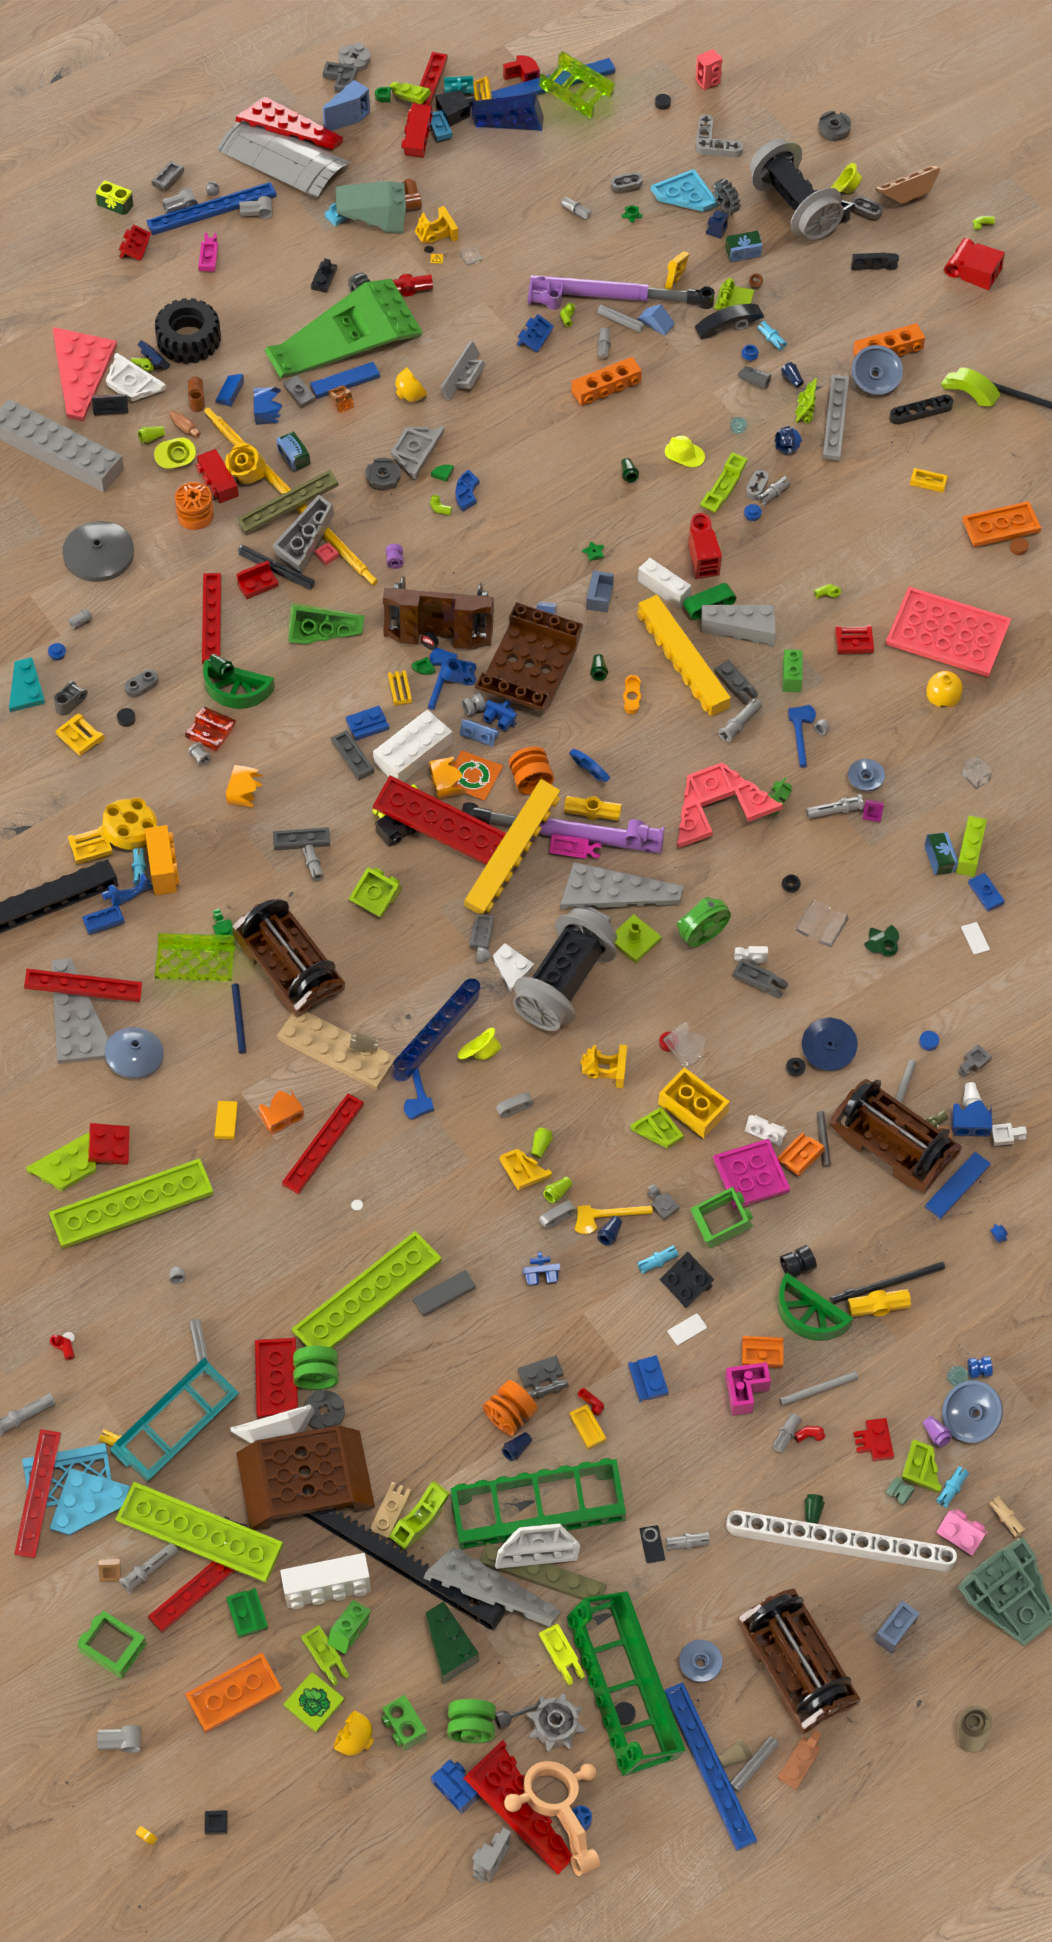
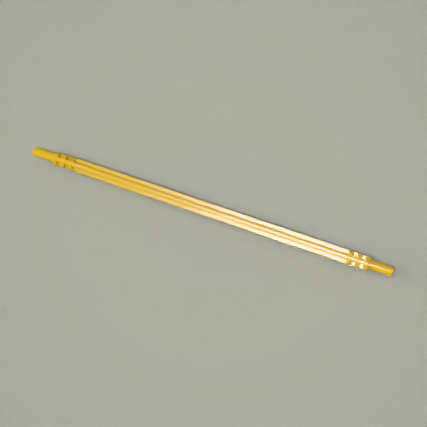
[204,407,378,586]

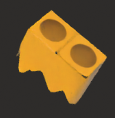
[429,757,466,800]
[226,765,263,808]

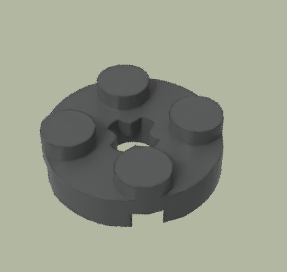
[818,111,851,141]
[366,458,401,489]
[304,1390,345,1430]

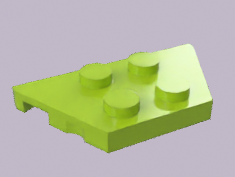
[26,1132,97,1191]

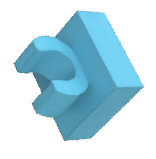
[325,203,348,226]

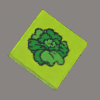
[283,1672,345,1733]

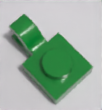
[212,908,235,944]

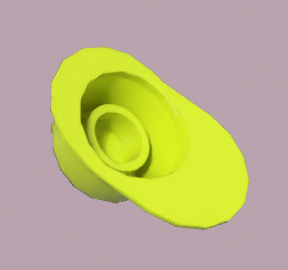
[831,163,862,193]
[665,436,705,468]
[154,438,196,469]
[457,1028,501,1060]

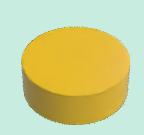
[135,1826,158,1845]

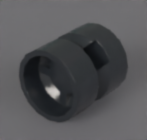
[780,1245,817,1278]

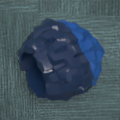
[774,426,802,455]

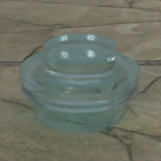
[730,417,747,434]
[947,1366,968,1386]

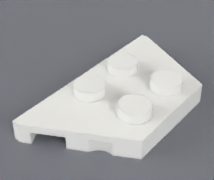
[106,353,166,402]

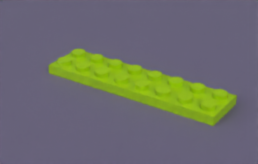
[49,1158,214,1249]
[292,1231,442,1348]
[115,1482,284,1583]

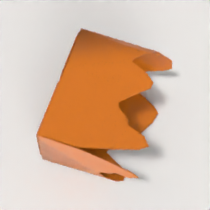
[256,1090,304,1135]

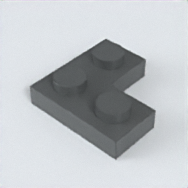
[323,61,358,92]

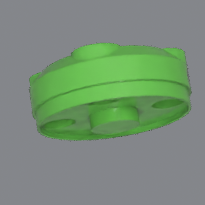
[676,897,731,947]

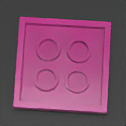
[713,1138,790,1209]

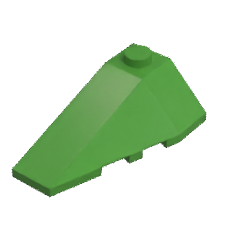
[288,603,365,644]

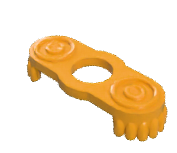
[623,675,641,714]

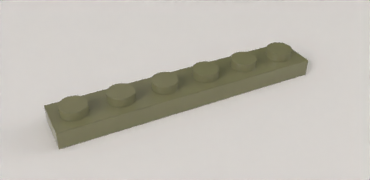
[237,470,339,535]
[480,1543,607,1605]

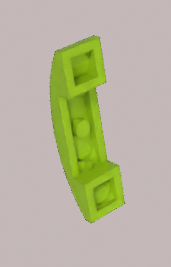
[700,452,748,513]

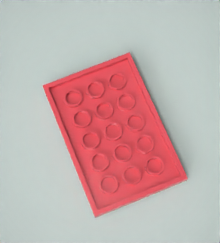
[886,587,1011,677]

